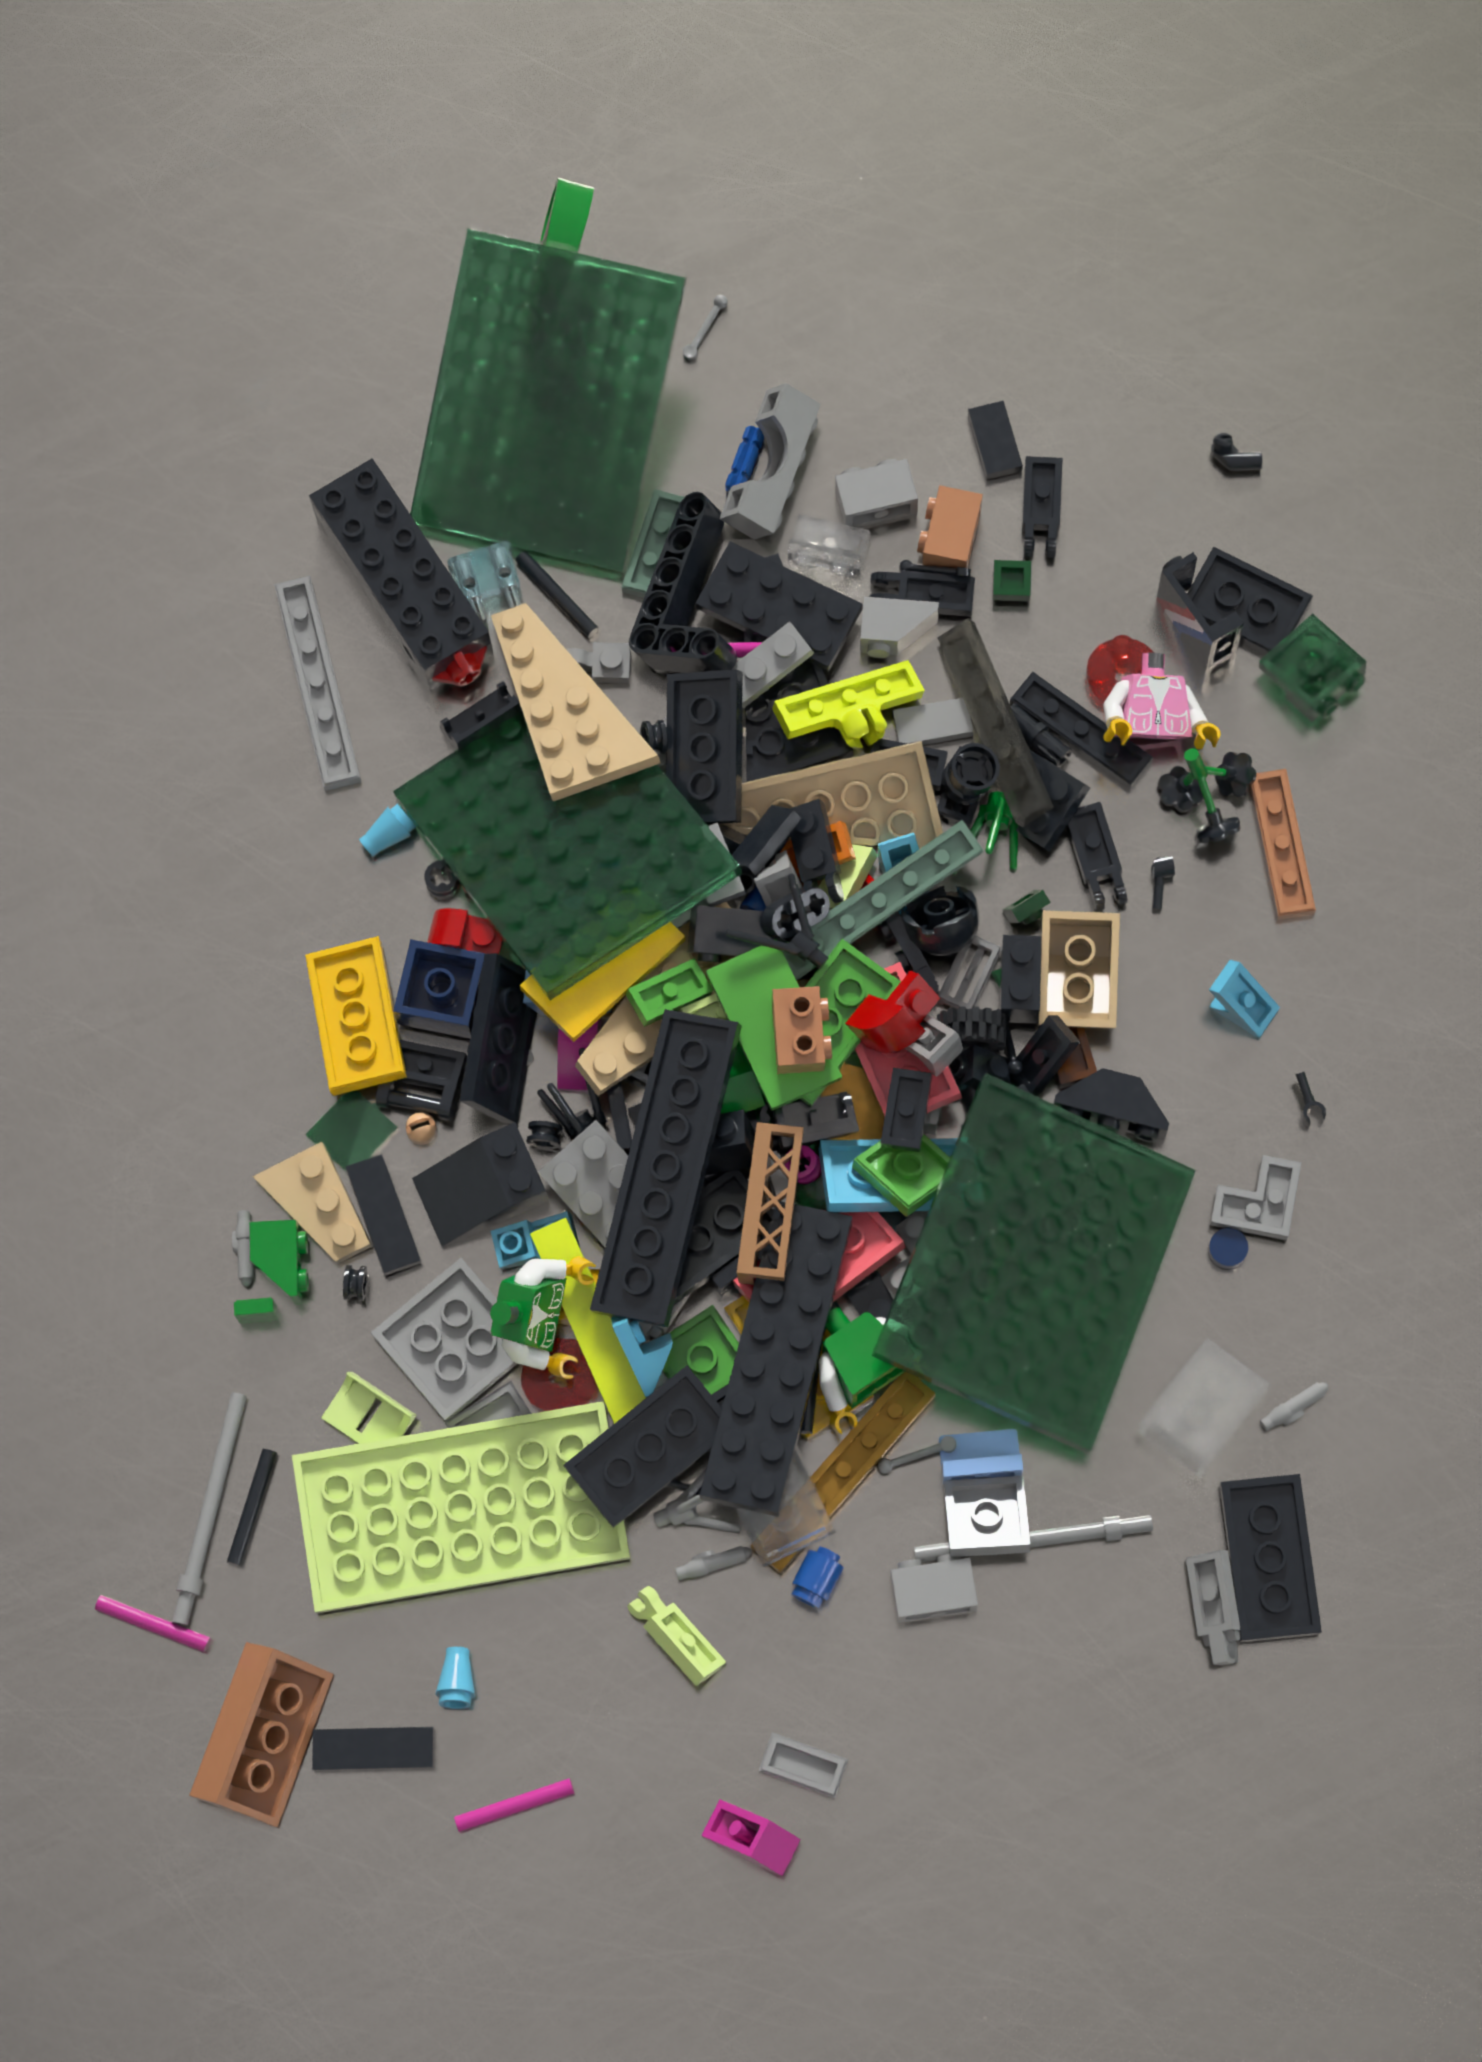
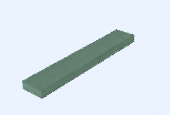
[782,820,984,981]

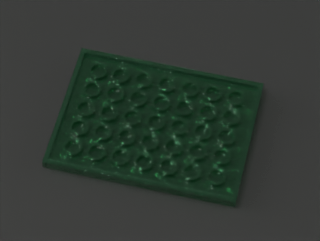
[410,228,687,572]
[393,708,743,1000]
[871,1073,1196,1454]

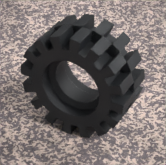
[937,1006,1006,1053]

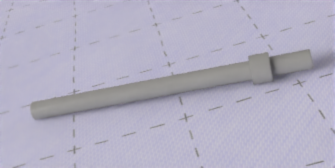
[172,1393,247,1626]
[914,1515,1153,1562]

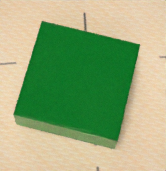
[234,1297,279,1324]

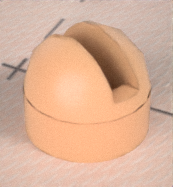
[405,1112,437,1145]

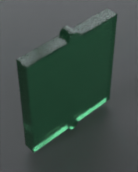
[305,1090,398,1172]

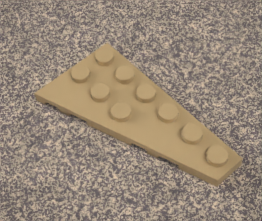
[491,603,661,801]
[724,741,943,849]
[575,902,735,1096]

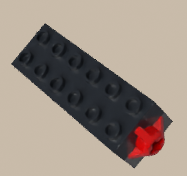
[309,458,494,692]

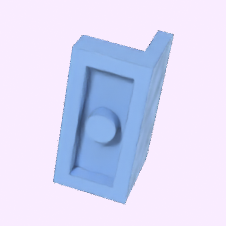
[939,1429,1023,1484]

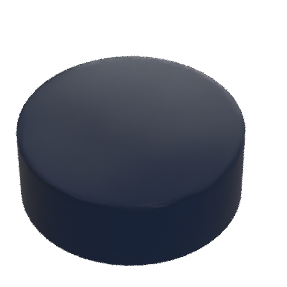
[1208,1228,1249,1269]

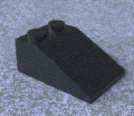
[412,1122,549,1249]

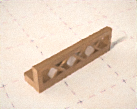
[737,1122,804,1285]

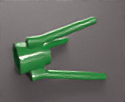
[953,791,1021,874]

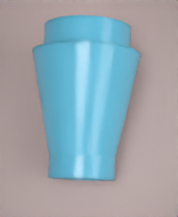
[359,803,417,857]
[435,1647,475,1709]

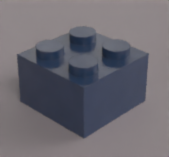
[393,939,485,1038]

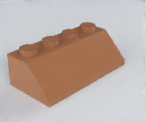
[189,1642,333,1827]

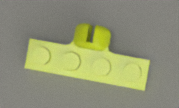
[772,660,924,749]

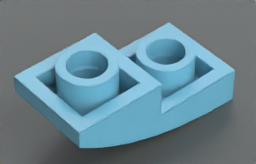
[491,1211,580,1269]

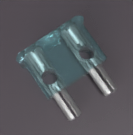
[447,541,521,623]

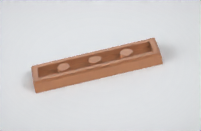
[1249,769,1316,920]

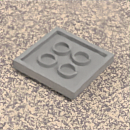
[371,1258,518,1422]

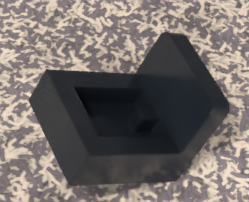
[949,1044,1010,1098]

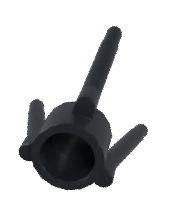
[537,1048,608,1140]

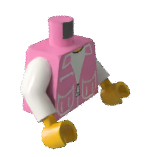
[1103,653,1221,749]

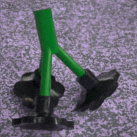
[1158,748,1257,843]

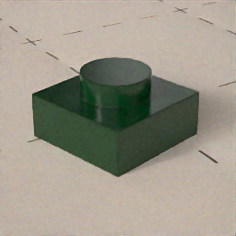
[993,560,1031,601]
[1002,890,1051,925]

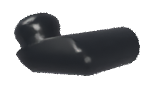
[1211,433,1262,471]

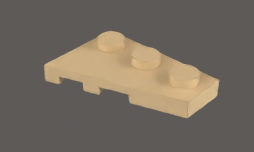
[252,1142,372,1264]

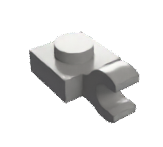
[566,642,630,683]

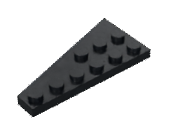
[744,553,853,782]

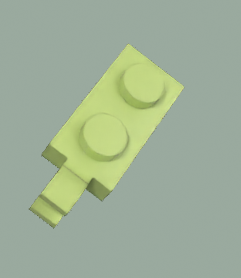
[627,1586,726,1686]

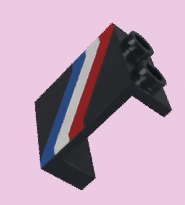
[1156,552,1244,670]

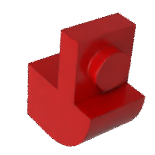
[427,908,507,955]
[845,971,940,1054]

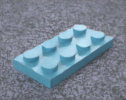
[818,1138,984,1213]

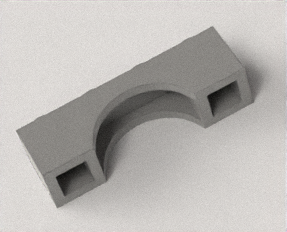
[719,383,821,540]

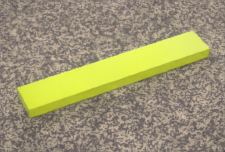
[530,1217,647,1424]

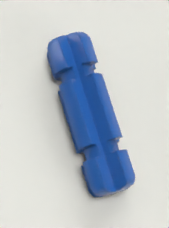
[725,426,765,493]

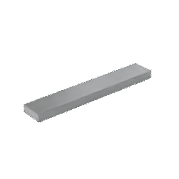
[274,576,361,791]

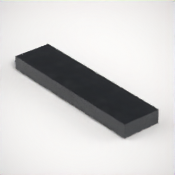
[1010,671,1153,789]

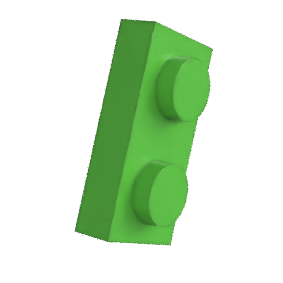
[625,958,713,1027]

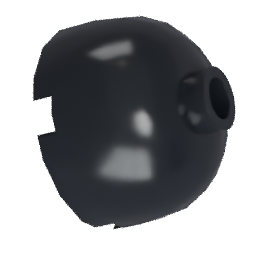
[901,886,979,957]

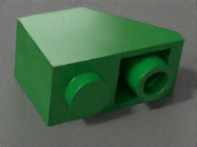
[249,1220,309,1305]

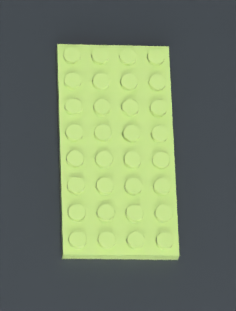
[292,1401,630,1614]

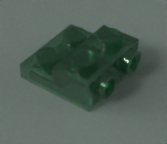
[1259,613,1367,722]

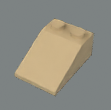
[1038,910,1120,1029]

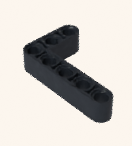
[629,491,737,673]

